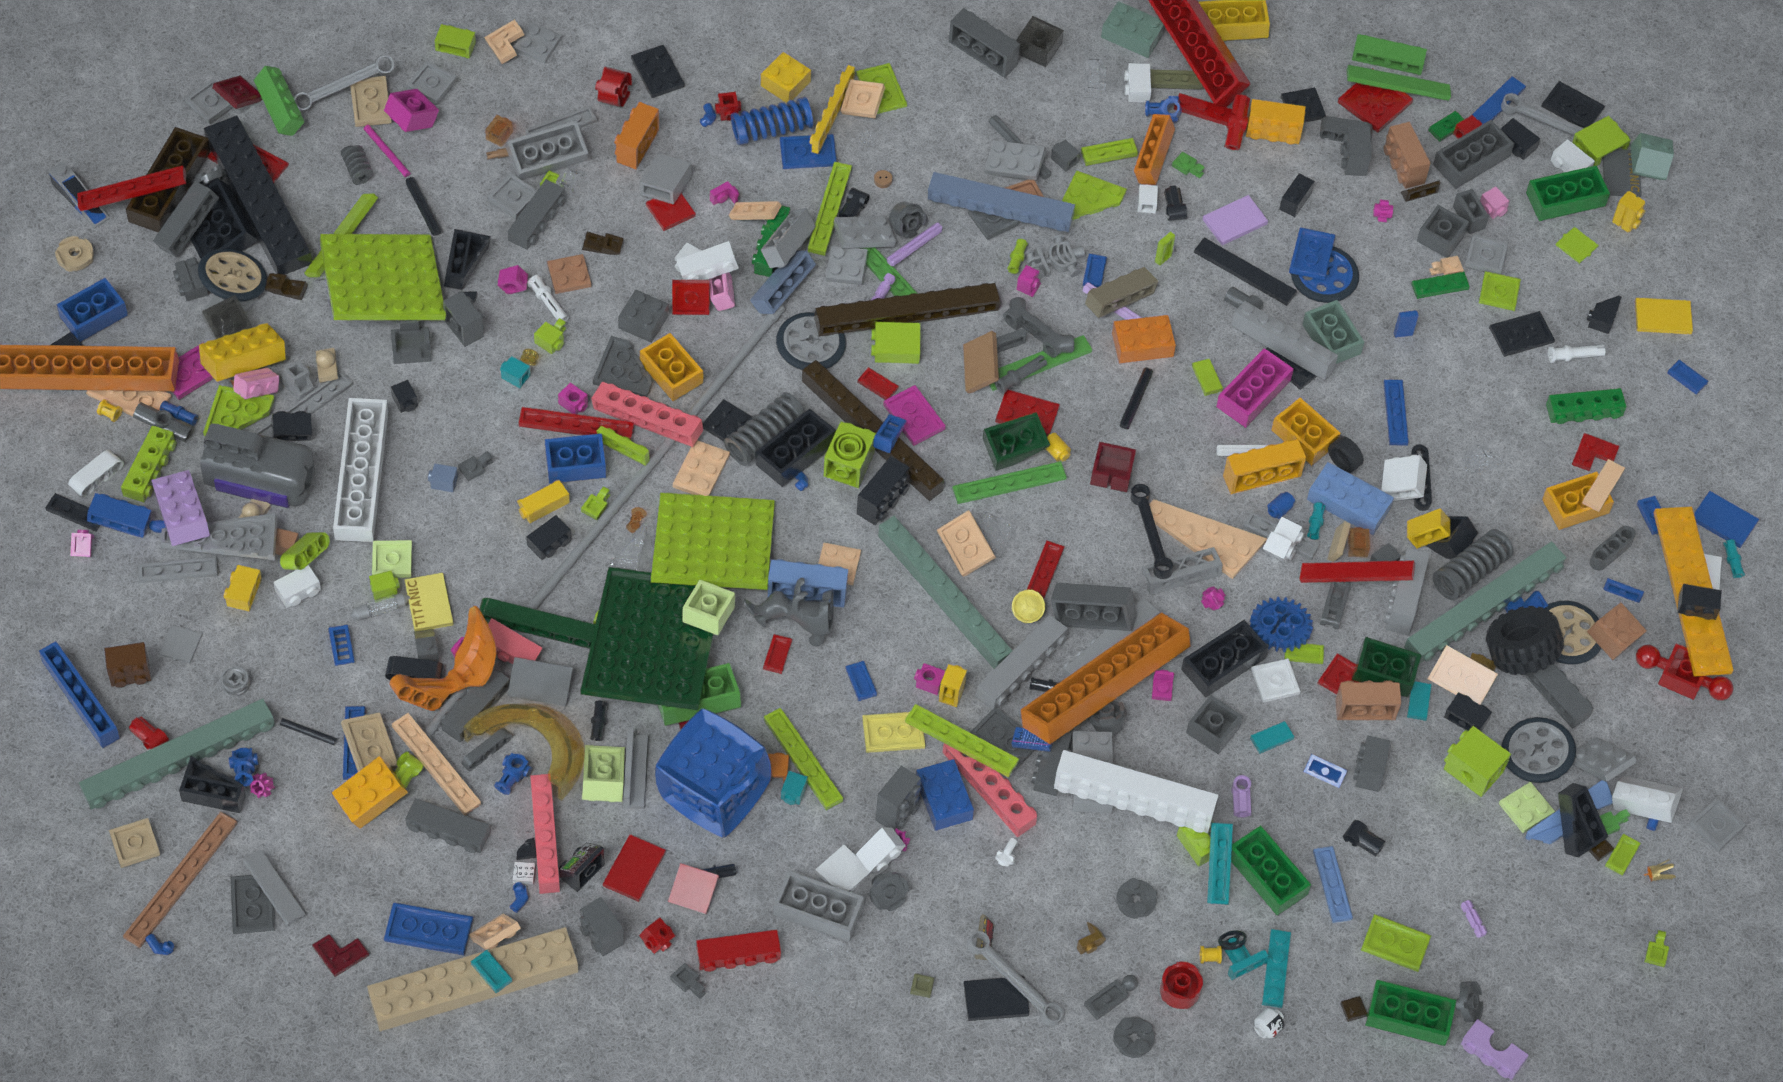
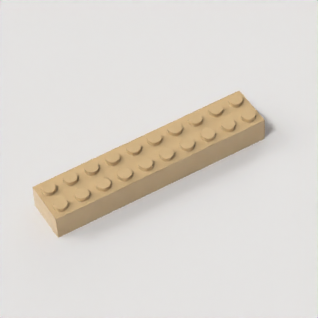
[367,927,578,1031]

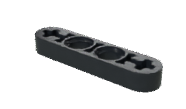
[1410,444,1432,511]

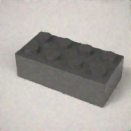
[949,8,1020,78]
[1433,120,1514,189]
[1051,583,1137,631]

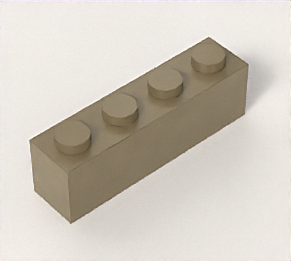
[1085,267,1158,318]

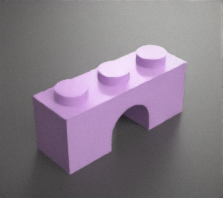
[1461,1019,1529,1080]

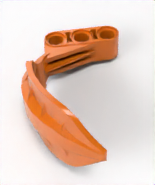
[389,605,496,711]

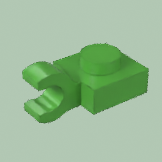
[1172,151,1205,179]
[1600,809,1630,835]

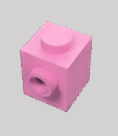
[1480,186,1510,219]

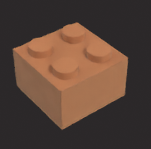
[1587,602,1647,660]

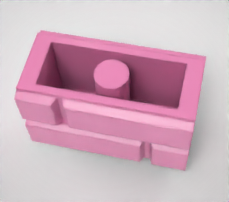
[709,272,735,311]
[234,368,279,399]

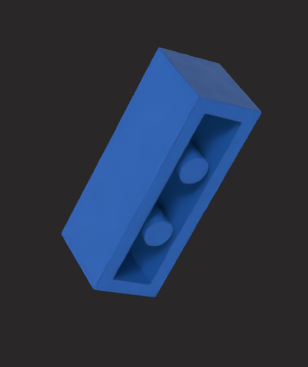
[87,493,151,538]

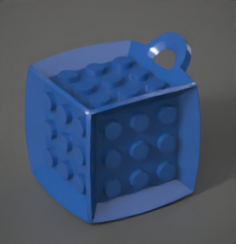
[655,708,771,838]

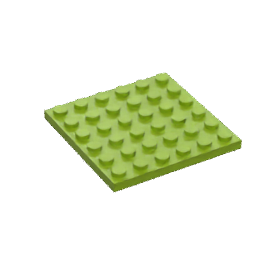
[320,234,446,320]
[651,492,775,590]

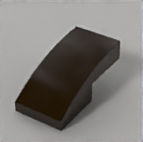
[582,231,624,255]
[265,273,308,300]

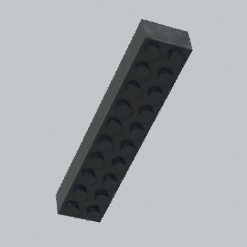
[204,115,312,275]

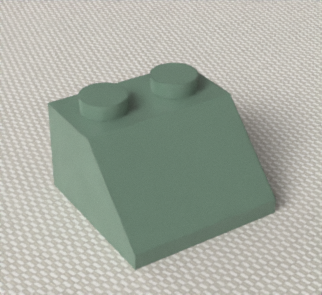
[1630,133,1674,180]

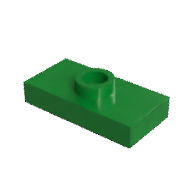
[1428,111,1464,142]

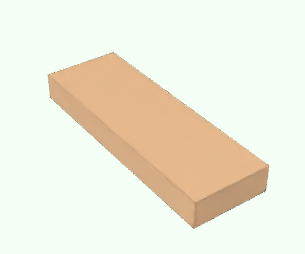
[729,201,782,220]
[1582,459,1625,512]

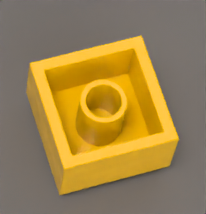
[761,52,811,103]

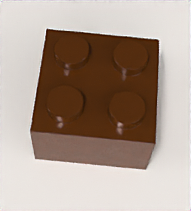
[104,642,151,688]

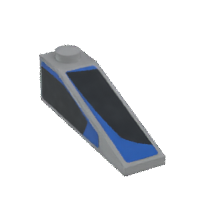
[48,161,110,228]

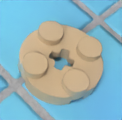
[55,236,94,272]

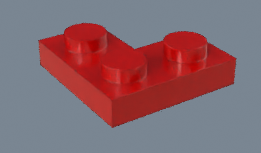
[1572,433,1619,471]

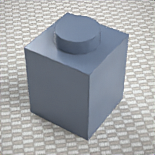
[428,463,458,492]

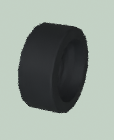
[1328,436,1364,473]

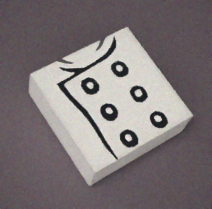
[513,862,535,884]

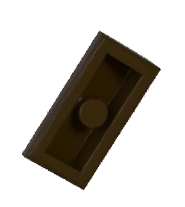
[1401,180,1441,202]

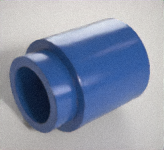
[1267,492,1295,519]

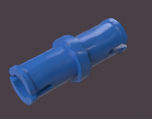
[160,400,199,426]

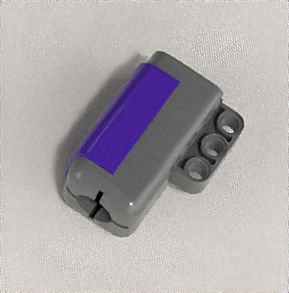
[200,424,315,508]

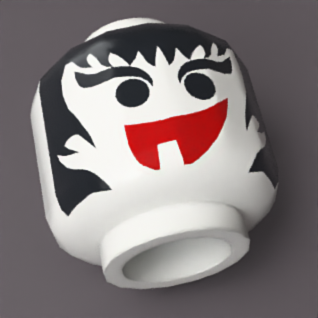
[1254,1008,1285,1039]

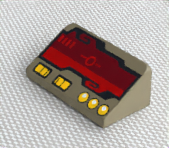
[975,914,995,961]

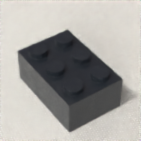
[857,456,910,525]

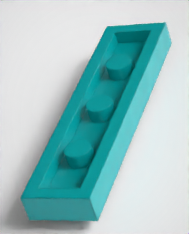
[1207,823,1233,905]
[1262,929,1291,1008]

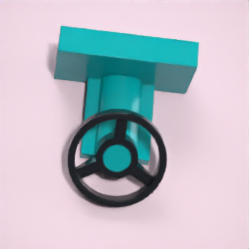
[1218,930,1269,980]

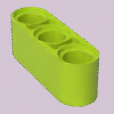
[280,532,330,570]

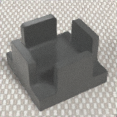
[391,320,431,364]

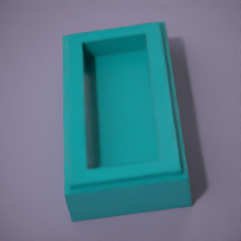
[1407,681,1432,721]
[1250,721,1294,754]
[470,950,512,993]

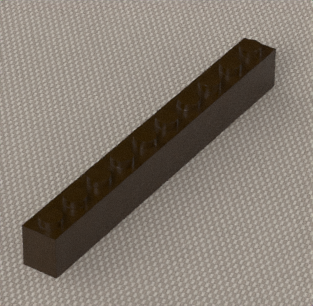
[814,283,1000,337]
[802,360,944,502]

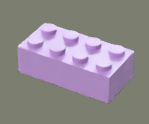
[151,470,210,546]

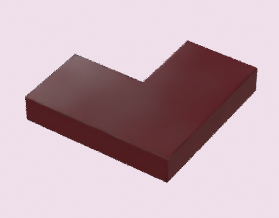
[312,934,369,977]

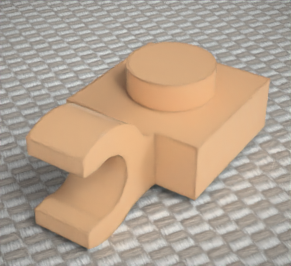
[1429,256,1464,275]

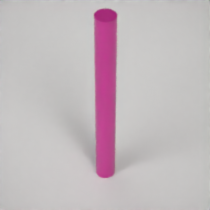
[364,125,411,178]

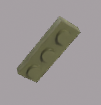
[1150,69,1203,89]

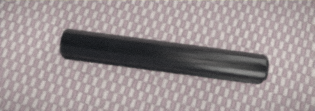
[406,177,441,236]
[1120,367,1153,430]

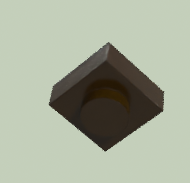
[1589,839,1614,862]
[1340,996,1367,1022]

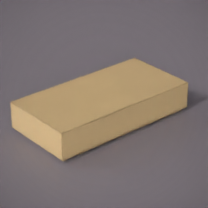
[1327,521,1351,562]

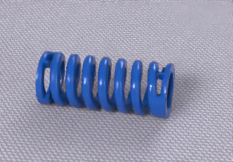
[731,96,813,145]

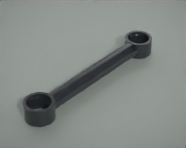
[1130,484,1173,579]

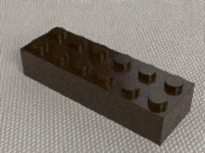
[126,127,210,232]

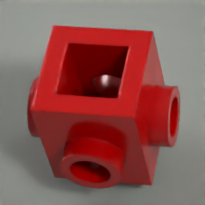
[715,91,741,121]
[639,917,676,954]

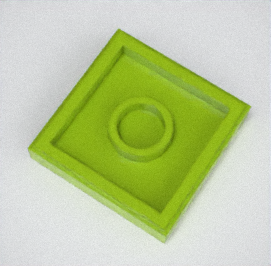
[1479,271,1521,311]

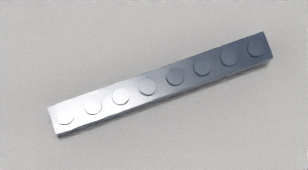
[927,172,1075,232]

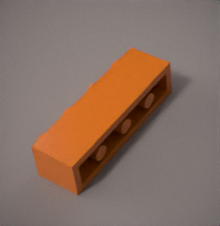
[1134,114,1175,185]

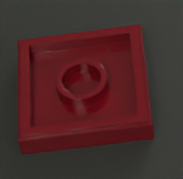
[212,75,263,109]

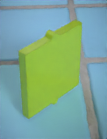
[1555,227,1599,264]

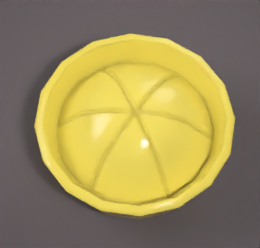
[1012,590,1045,623]

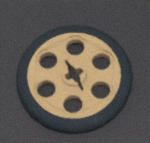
[198,249,267,302]
[1544,600,1601,665]

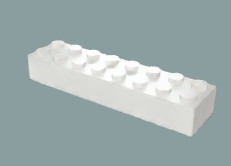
[333,398,388,542]
[1054,750,1218,833]

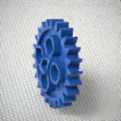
[1250,597,1313,652]

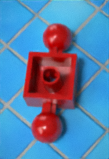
[1636,643,1734,701]

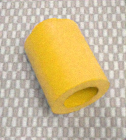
[1046,433,1071,462]

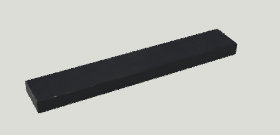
[1194,237,1297,306]

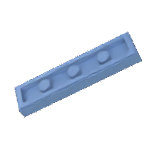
[1313,846,1353,923]

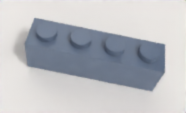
[750,251,816,314]

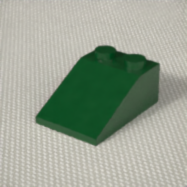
[982,412,1050,471]

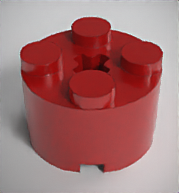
[595,66,632,107]
[1160,961,1203,1009]

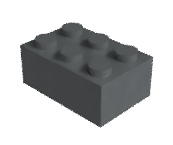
[875,765,921,831]

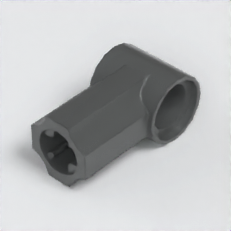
[1224,287,1263,309]

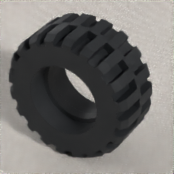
[1486,606,1564,675]

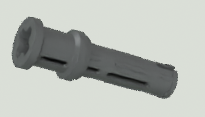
[994,355,1047,394]

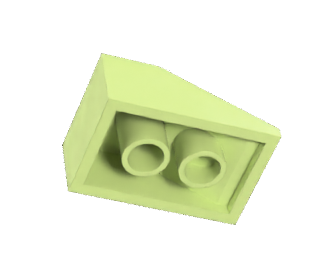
[582,745,625,802]

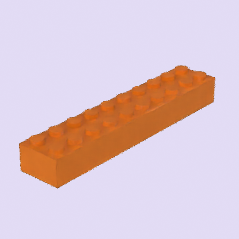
[0,345,179,391]
[1021,613,1190,744]

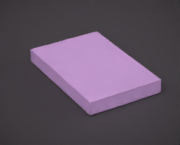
[1202,195,1268,245]

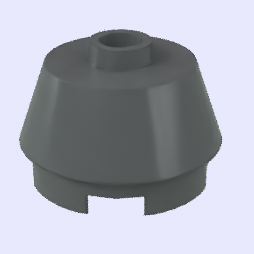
[889,201,926,238]
[1088,700,1127,735]

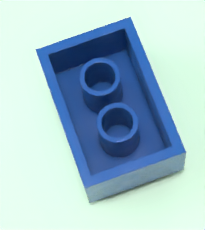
[56,278,128,342]
[545,434,606,483]
[916,759,974,831]

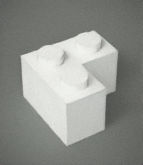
[1263,517,1305,563]

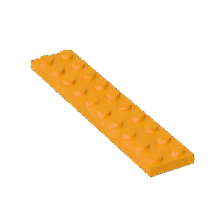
[1654,507,1734,676]

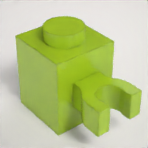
[534,318,566,354]

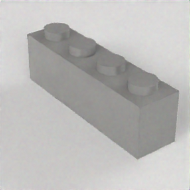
[761,208,816,268]

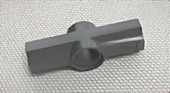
[133,402,192,442]

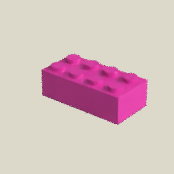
[1216,348,1293,428]

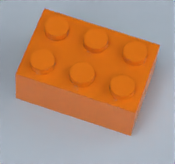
[614,102,659,169]
[1112,315,1176,364]

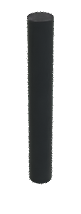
[280,718,338,746]

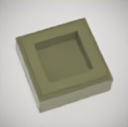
[910,973,934,998]

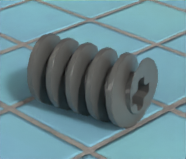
[341,145,373,185]

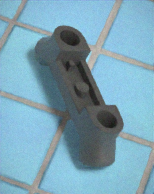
[1003,297,1074,358]

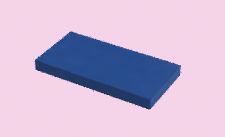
[384,902,473,956]

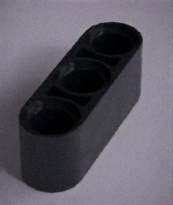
[385,656,445,680]

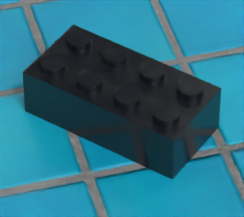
[755,409,836,487]
[1181,620,1269,698]

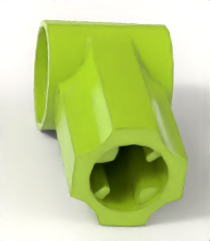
[394,752,423,788]

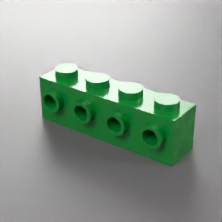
[752,206,790,277]
[1546,388,1626,424]

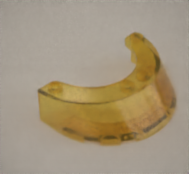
[463,703,585,801]

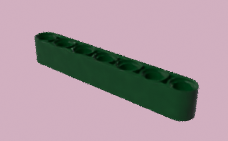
[479,598,595,649]

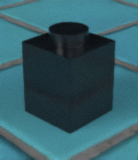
[391,380,418,413]

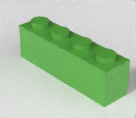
[1352,34,1427,75]
[254,66,305,136]

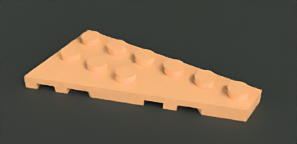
[1149,499,1267,579]

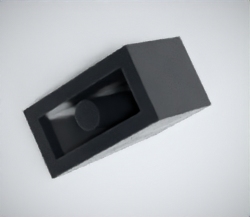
[1586,295,1622,334]

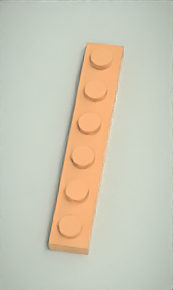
[392,713,481,816]

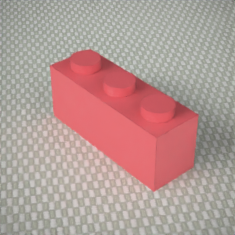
[488,618,542,664]

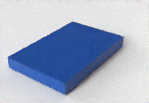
[780,134,837,169]
[1289,227,1336,280]
[1694,491,1759,548]

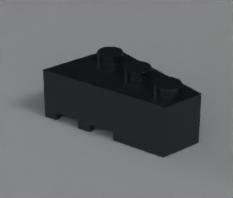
[444,229,491,290]
[179,756,246,813]
[1558,783,1609,858]

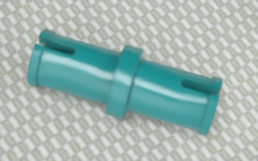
[1307,502,1326,540]
[1723,539,1745,578]

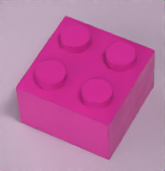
[384,89,439,132]

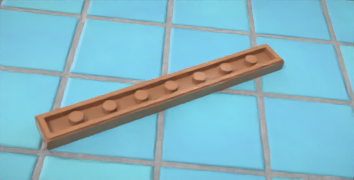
[123,811,238,948]

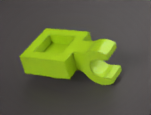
[581,486,610,520]
[1644,930,1669,967]

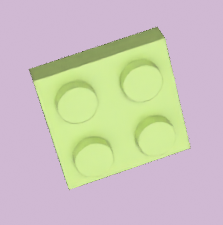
[372,540,412,578]
[1499,782,1555,833]

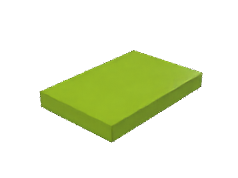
[856,63,907,114]
[1361,914,1431,972]

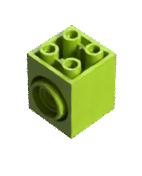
[823,422,876,489]
[1444,726,1511,797]

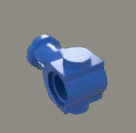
[1145,96,1182,123]
[229,748,259,786]
[494,752,532,795]

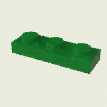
[1411,272,1470,299]

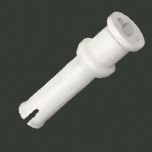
[527,274,569,322]
[1548,344,1605,363]

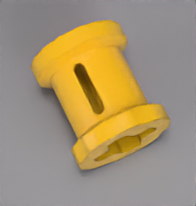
[97,399,122,422]
[1199,946,1222,964]

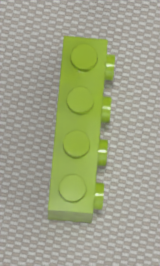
[121,426,176,503]

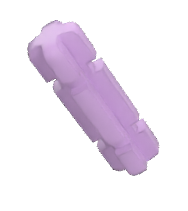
[871,273,895,300]
[1461,900,1487,938]

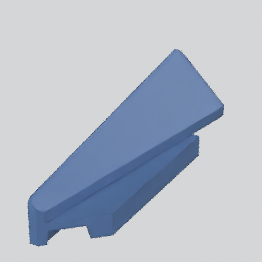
[1525,780,1613,844]

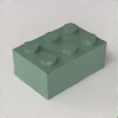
[1101,1,1165,58]
[1302,300,1364,364]

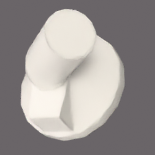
[995,838,1017,867]

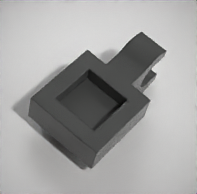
[458,451,493,481]
[670,963,706,999]

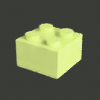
[683,580,735,635]

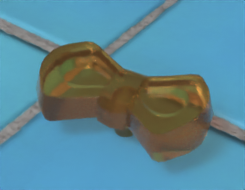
[626,507,647,534]

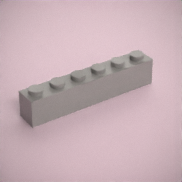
[1232,301,1338,380]
[1063,598,1160,679]
[975,615,1068,710]

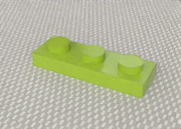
[1081,138,1138,166]
[597,426,650,466]

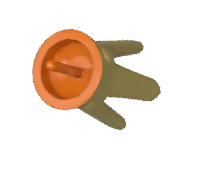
[1644,859,1676,882]

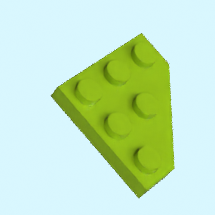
[1062,170,1127,220]
[203,385,275,436]

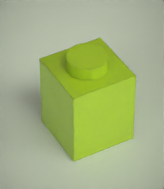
[369,570,400,601]

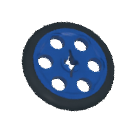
[1290,246,1359,303]

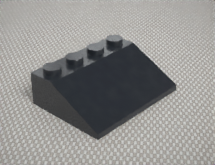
[190,178,258,259]

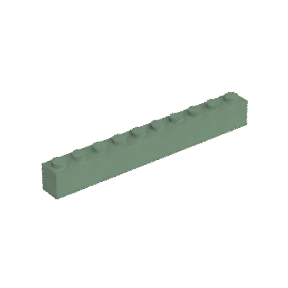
[878,516,1013,669]
[1404,541,1567,664]
[79,698,275,810]

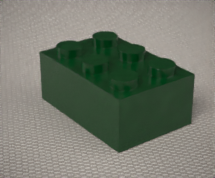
[1352,637,1421,698]

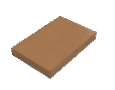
[963,331,999,393]

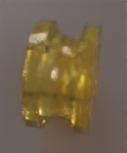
[520,349,539,366]

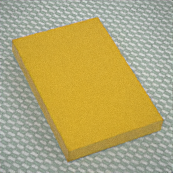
[1635,298,1693,334]

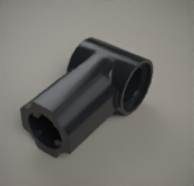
[1164,185,1187,221]
[839,187,870,217]
[1343,820,1386,857]

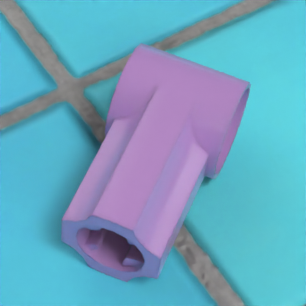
[1231,775,1251,817]

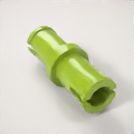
[1007,239,1028,274]

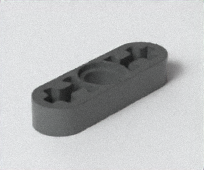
[461,728,512,772]

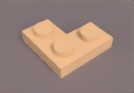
[484,19,524,64]

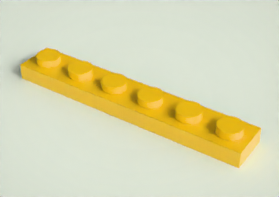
[809,65,855,154]

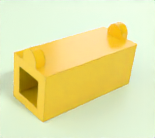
[517,480,570,523]

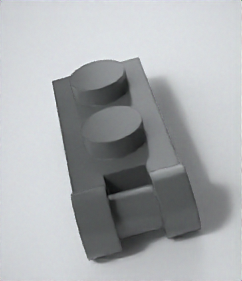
[1320,582,1351,629]

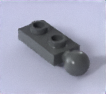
[1084,975,1138,1020]

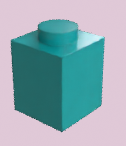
[500,356,531,389]
[781,771,808,805]

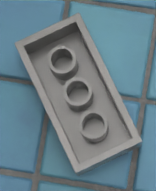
[506,120,588,180]
[1384,548,1430,636]
[1071,731,1113,813]
[773,871,864,942]

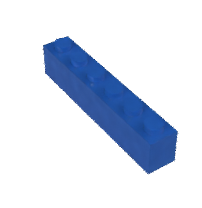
[39,641,120,749]

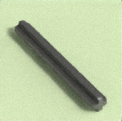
[989,115,1051,180]

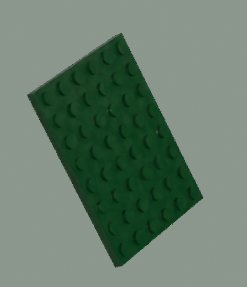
[580,567,723,710]

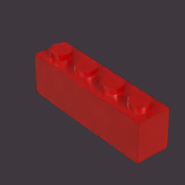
[696,930,781,972]

